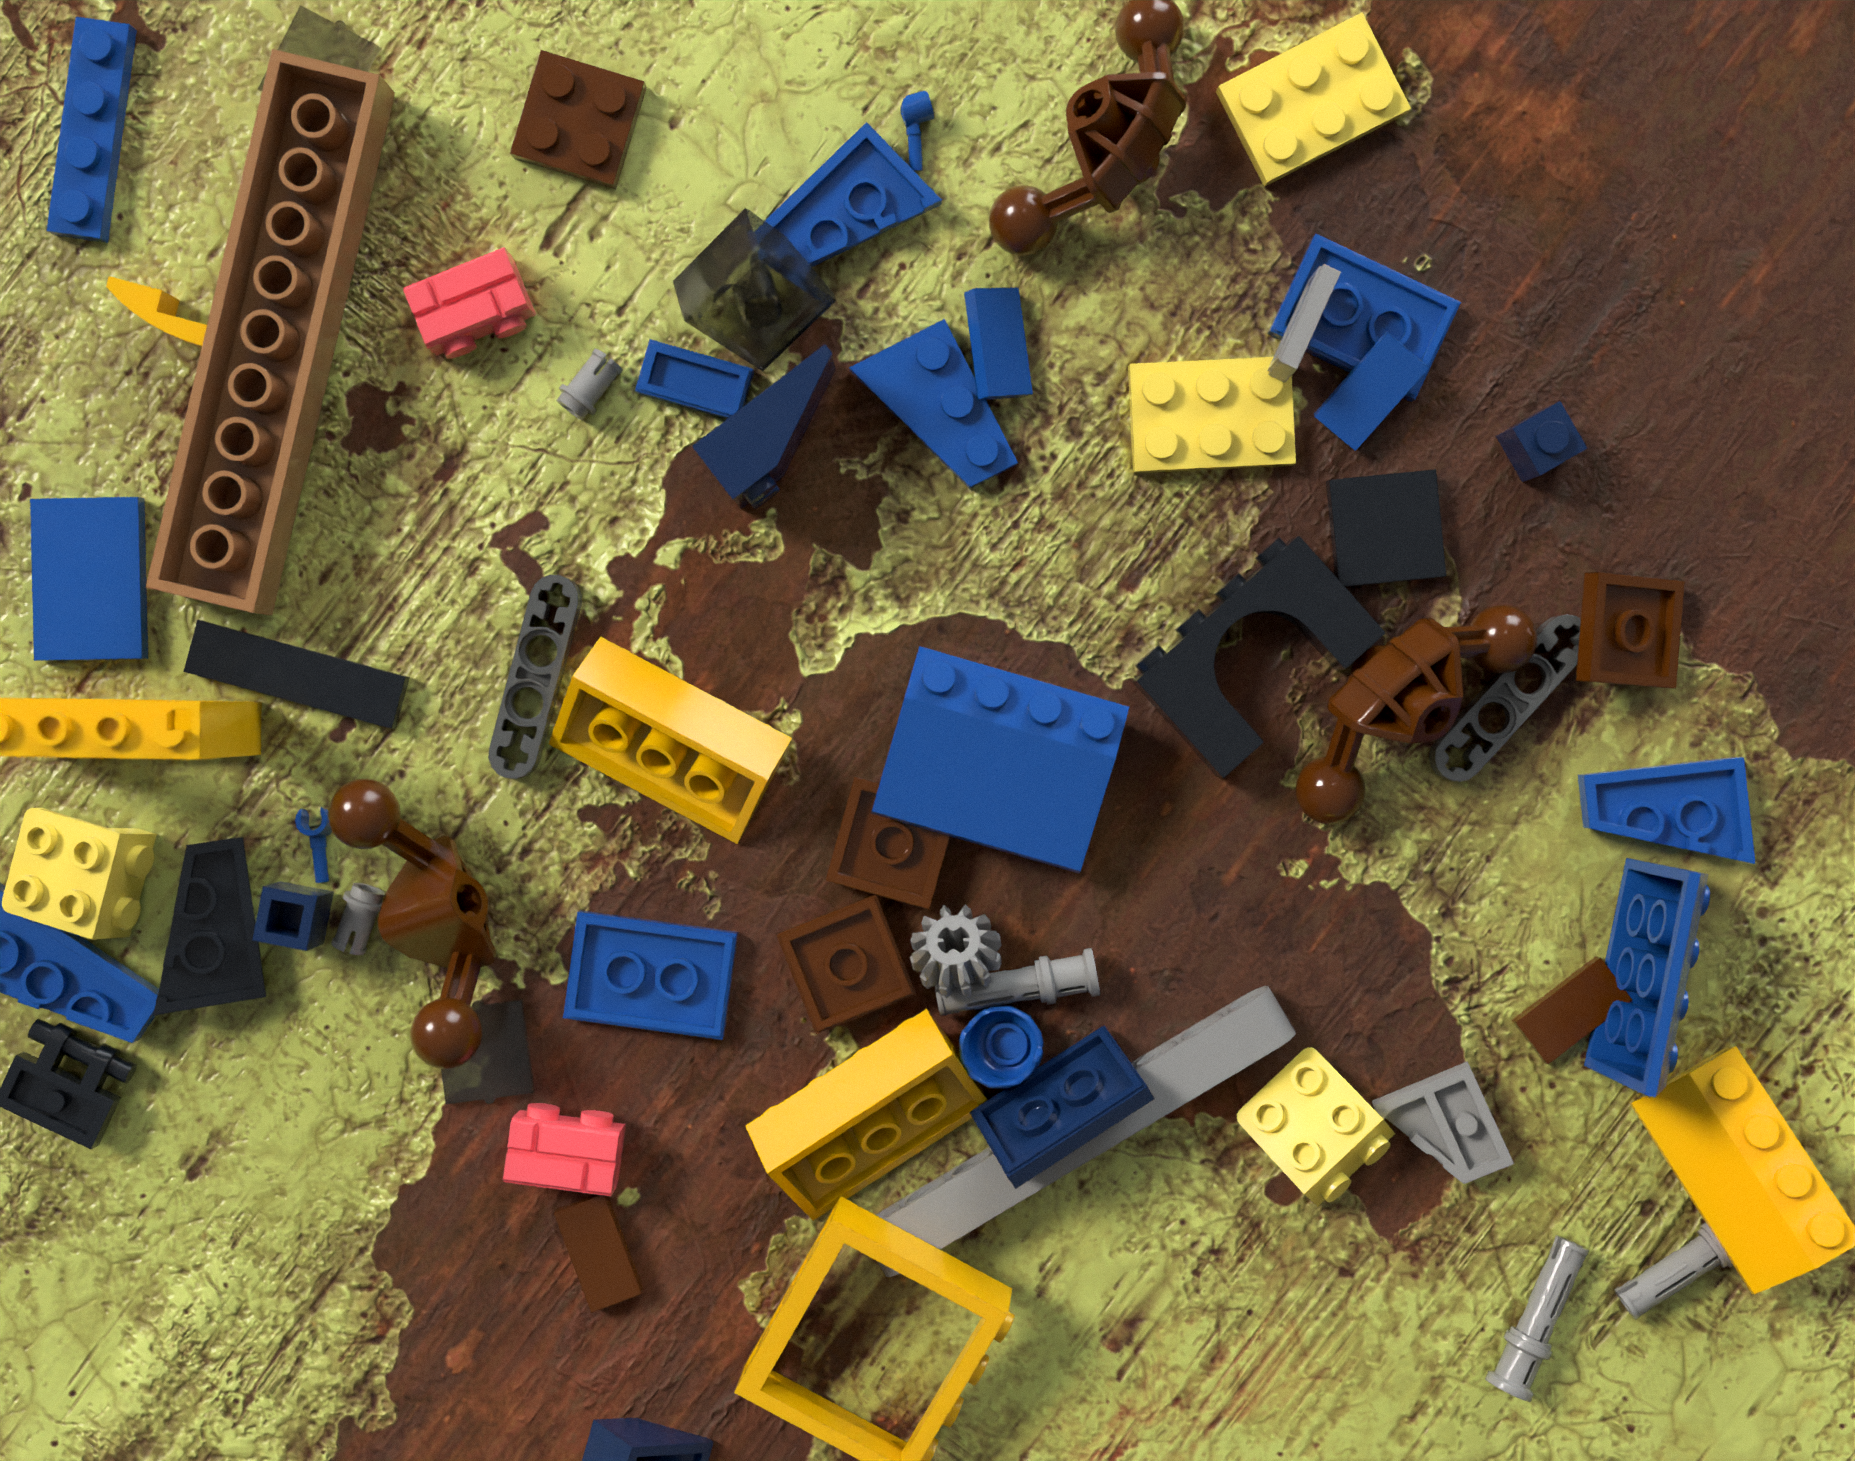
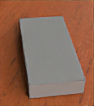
[1267,264,1341,382]

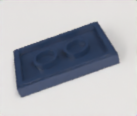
[970,1026,1155,1189]

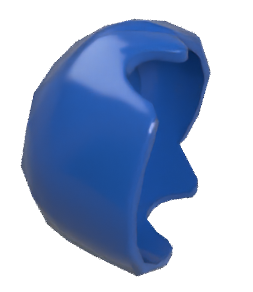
[959,1005,1044,1089]

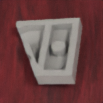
[1372,1061,1514,1184]

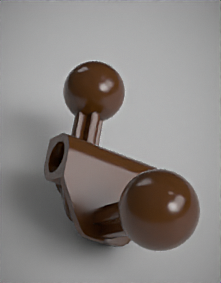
[989,0,1186,256]
[1296,605,1537,824]
[328,779,496,1069]

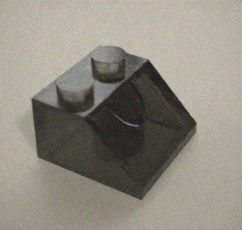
[673,207,837,371]

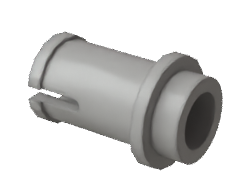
[556,349,623,420]
[331,883,385,955]

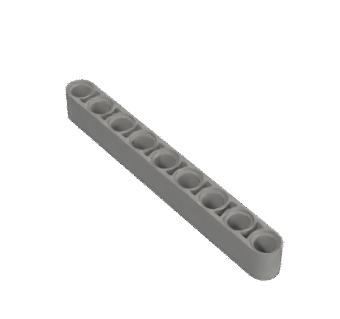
[876,986,1296,1277]

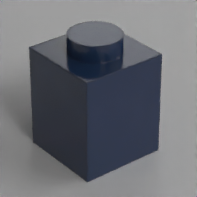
[1496,401,1587,482]
[252,881,334,951]

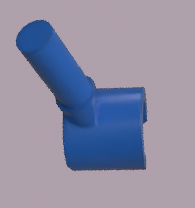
[900,91,934,171]
[295,807,332,883]

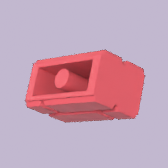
[403,247,536,359]
[503,1103,626,1196]

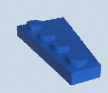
[0,883,159,1043]

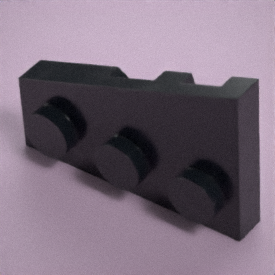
[153,837,267,1016]

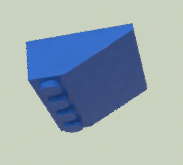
[871,646,1129,873]
[1584,858,1710,1097]

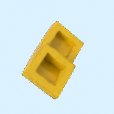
[106,276,207,349]

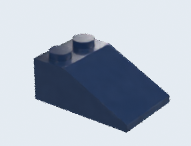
[692,344,836,509]

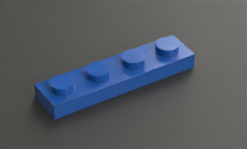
[47,17,137,243]

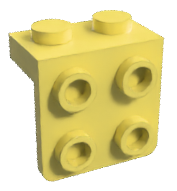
[2,808,157,940]
[1237,1048,1395,1207]

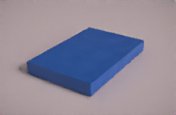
[1267,234,1461,402]
[30,497,148,661]
[563,910,738,1040]

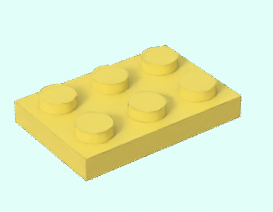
[1216,12,1411,187]
[1128,357,1296,474]

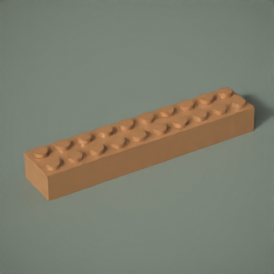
[146,49,395,616]

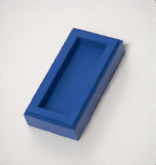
[964,288,1033,400]
[1314,331,1429,451]
[635,339,754,419]

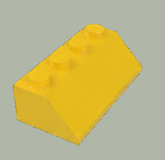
[549,637,792,844]
[746,1009,989,1221]
[1630,1046,1855,1295]

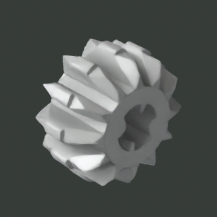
[910,904,1002,999]

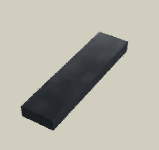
[183,620,410,729]

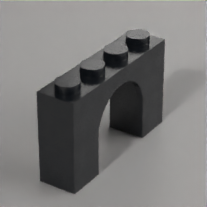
[1131,536,1386,778]

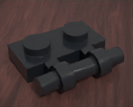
[0,1018,137,1149]

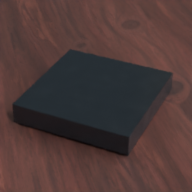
[1326,469,1446,587]

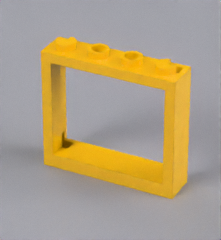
[0,698,262,760]
[734,1196,1015,1461]

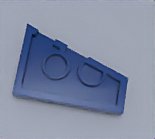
[750,122,942,278]
[849,319,1018,489]
[1578,757,1756,864]

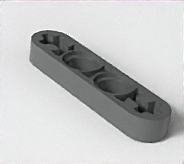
[488,575,582,779]
[1429,614,1581,782]

